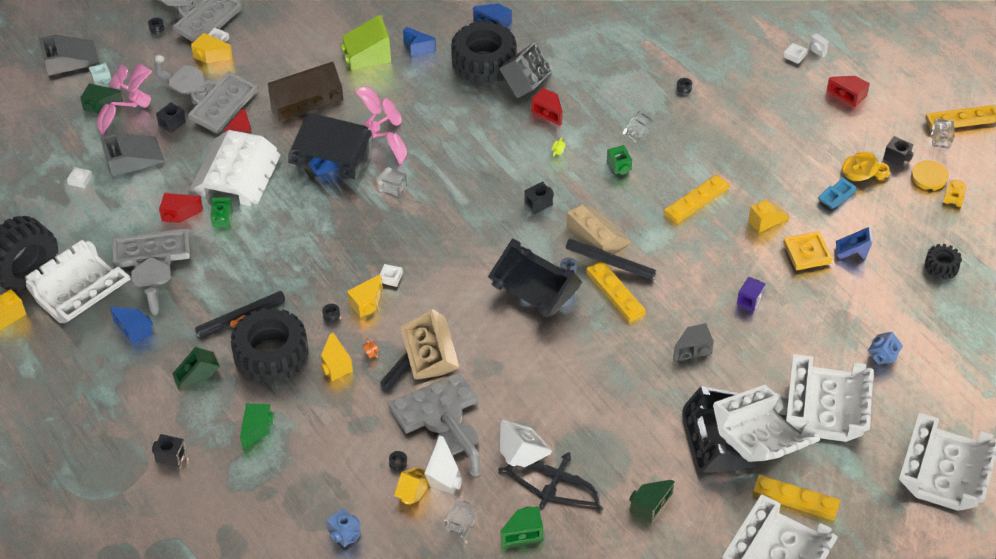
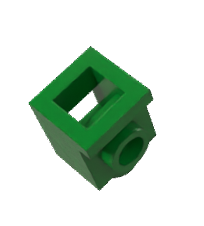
[607,145,632,175]
[210,198,233,227]

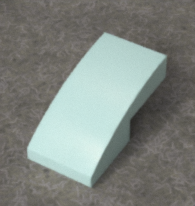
[89,63,111,87]

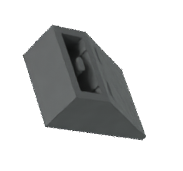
[39,35,99,76]
[499,42,552,98]
[100,133,165,177]

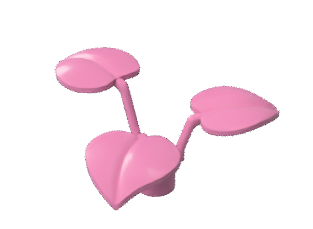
[97,64,152,135]
[355,87,407,165]

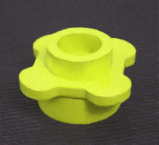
[551,137,566,157]

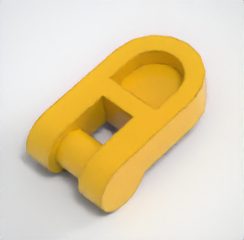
[943,179,967,207]

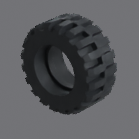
[451,21,517,84]
[0,216,58,292]
[230,308,309,384]

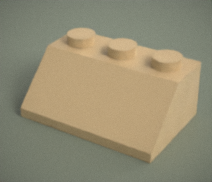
[567,204,631,254]
[400,310,459,379]

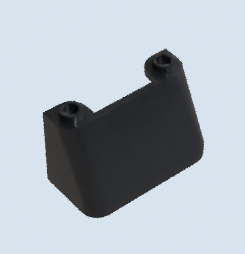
[288,113,372,179]
[488,238,582,317]
[682,386,760,473]

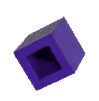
[737,276,766,311]

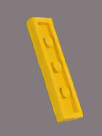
[925,105,996,131]
[664,174,730,224]
[586,262,646,323]
[752,475,841,521]

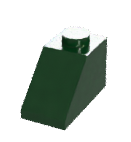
[80,84,124,113]
[172,347,220,389]
[629,480,675,523]

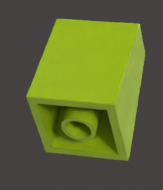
[340,15,391,71]

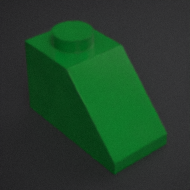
[240,403,275,449]
[500,506,544,546]

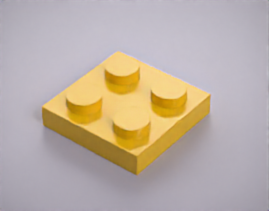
[783,231,833,270]

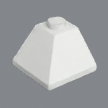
[500,420,552,467]
[425,436,462,495]

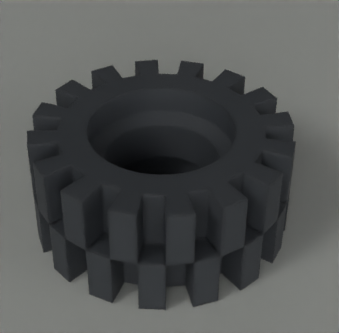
[925,244,962,279]

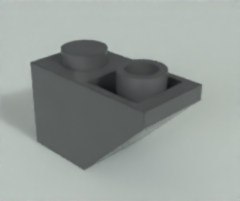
[673,323,714,361]

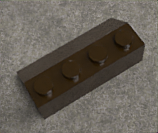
[267,61,344,121]

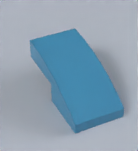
[818,177,857,209]

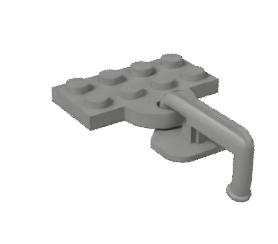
[159,0,242,42]
[154,55,258,134]
[113,228,190,316]
[388,372,482,477]

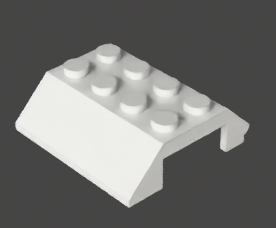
[189,130,281,206]
[25,240,131,323]
[786,354,874,442]
[713,384,820,462]
[899,413,996,511]
[722,494,838,559]

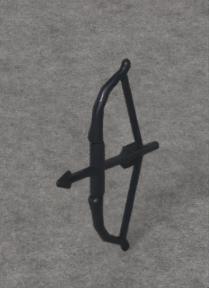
[498,452,604,511]

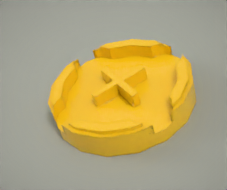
[842,152,879,181]
[912,160,949,191]

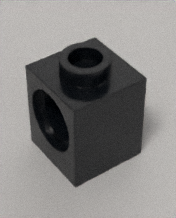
[156,102,186,134]
[883,136,914,168]
[524,181,554,214]
[152,434,187,467]

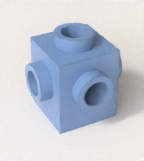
[867,332,903,365]
[326,508,361,548]

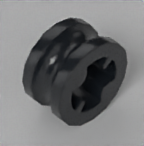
[148,17,164,34]
[677,78,692,94]
[322,303,340,323]
[389,451,407,471]

